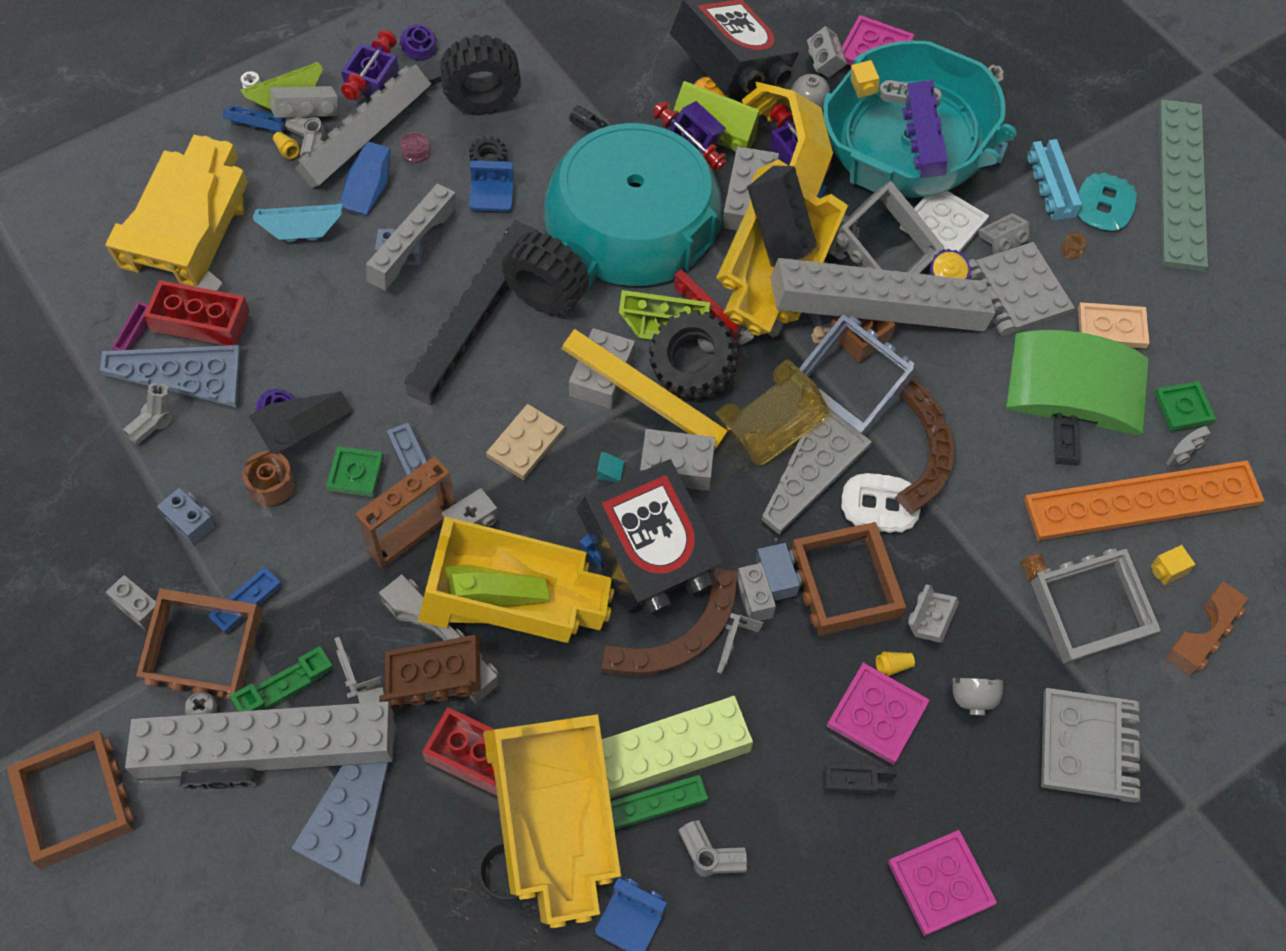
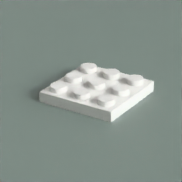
[900,191,989,253]

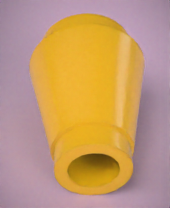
[273,132,300,159]
[876,652,915,676]

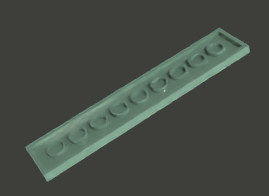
[1159,99,1208,272]

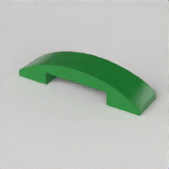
[229,646,333,712]

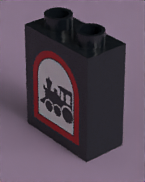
[669,0,799,95]
[576,459,724,617]

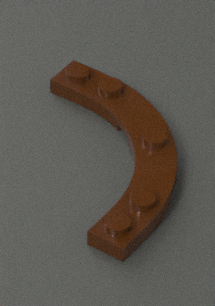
[895,377,954,515]
[602,569,738,676]

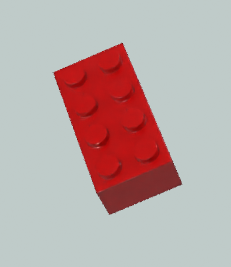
[144,280,250,346]
[422,707,497,796]

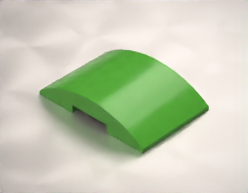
[1006,330,1149,436]

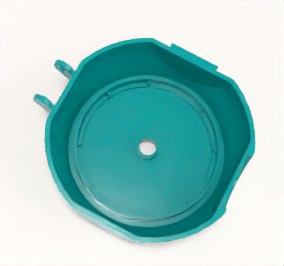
[823,41,1017,198]
[543,123,723,289]

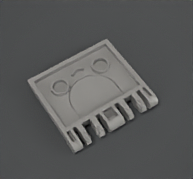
[968,242,1075,336]
[1041,688,1140,802]

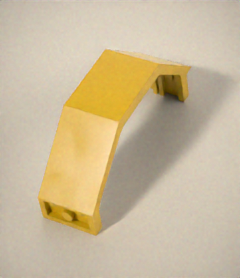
[742,82,833,196]

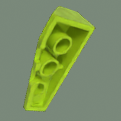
[445,564,550,607]

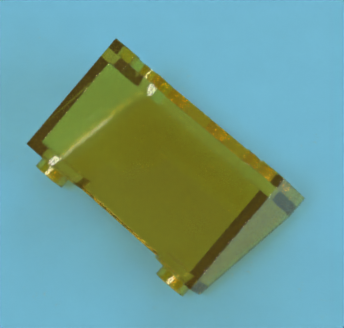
[715,359,828,465]

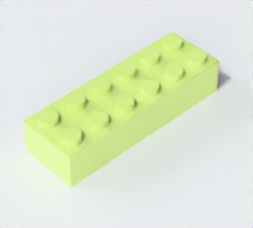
[602,696,753,799]

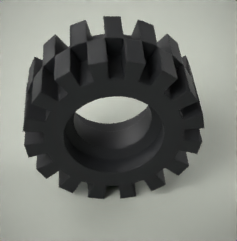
[469,136,508,162]

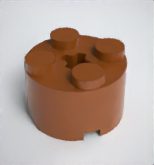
[242,451,295,507]

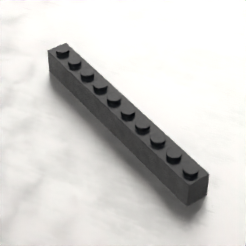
[405,220,538,405]

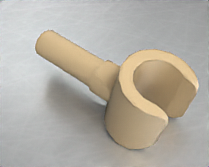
[811,326,831,344]

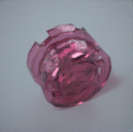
[400,131,430,164]

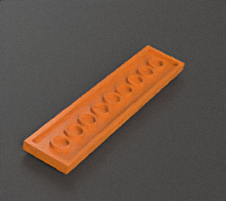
[1024,460,1264,541]

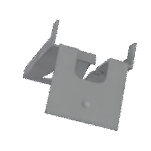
[717,613,763,674]
[334,637,381,699]

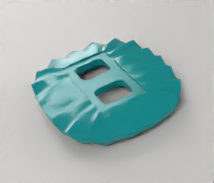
[1078,173,1137,231]

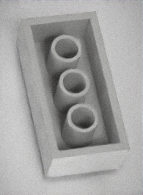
[722,147,779,230]

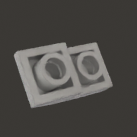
[1166,426,1210,466]

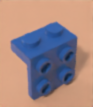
[469,160,514,212]
[595,878,667,951]

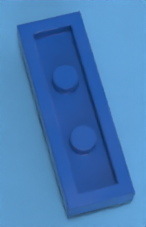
[223,105,286,133]
[208,567,282,634]

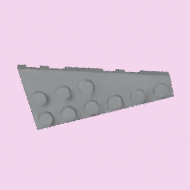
[762,400,872,535]

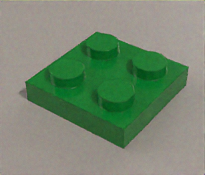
[1154,381,1216,431]
[326,446,384,497]

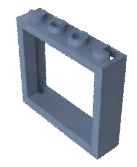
[792,314,917,436]

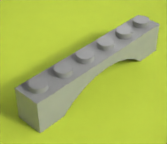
[366,184,455,291]
[379,575,499,704]

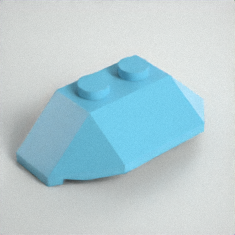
[253,204,343,242]

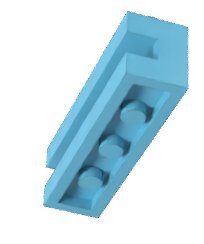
[1027,139,1082,221]

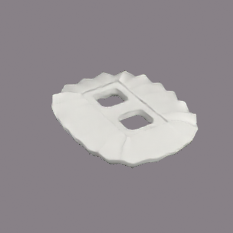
[841,473,921,533]

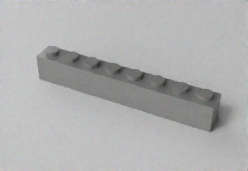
[295,64,431,188]

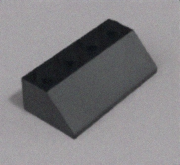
[747,165,817,267]

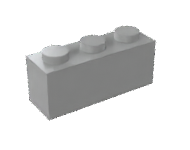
[269,86,338,117]

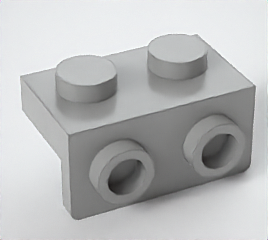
[908,584,959,643]

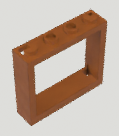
[355,456,456,569]
[789,522,906,636]
[136,588,262,700]
[7,731,134,869]

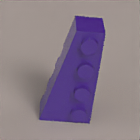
[902,80,948,178]

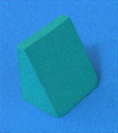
[597,452,624,482]

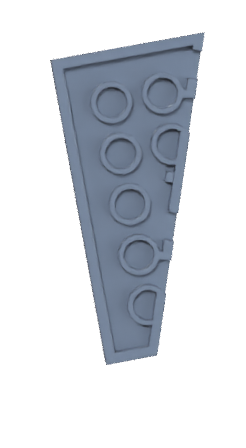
[100,345,241,407]
[291,724,397,887]

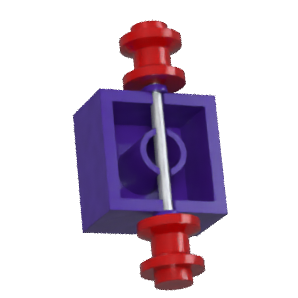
[341,30,399,100]
[653,101,727,171]
[770,104,831,172]

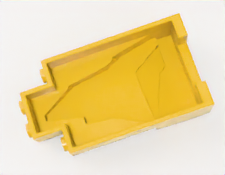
[105,135,248,287]
[716,159,848,336]
[418,516,614,643]
[484,714,621,928]

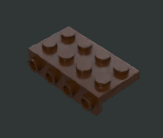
[379,635,481,709]

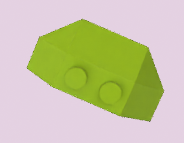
[240,62,323,109]
[619,290,710,339]

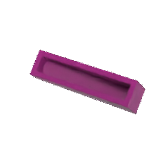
[111,301,148,351]

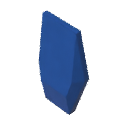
[339,141,391,216]

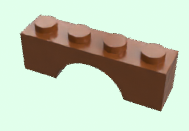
[1165,581,1248,676]

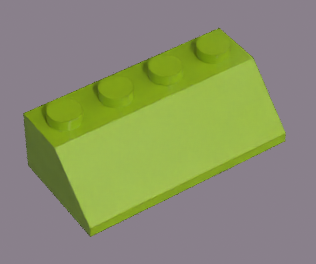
[673,81,760,152]

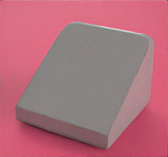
[197,271,226,292]

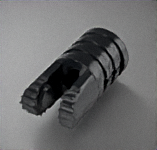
[569,105,608,133]

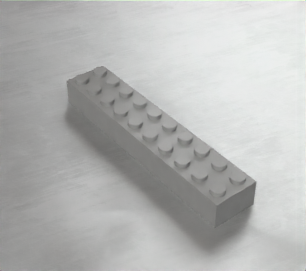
[770,258,995,331]
[125,702,394,779]

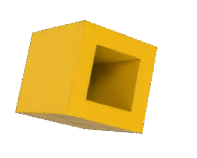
[851,60,879,98]
[1151,545,1196,586]

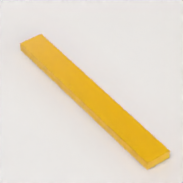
[561,329,727,450]

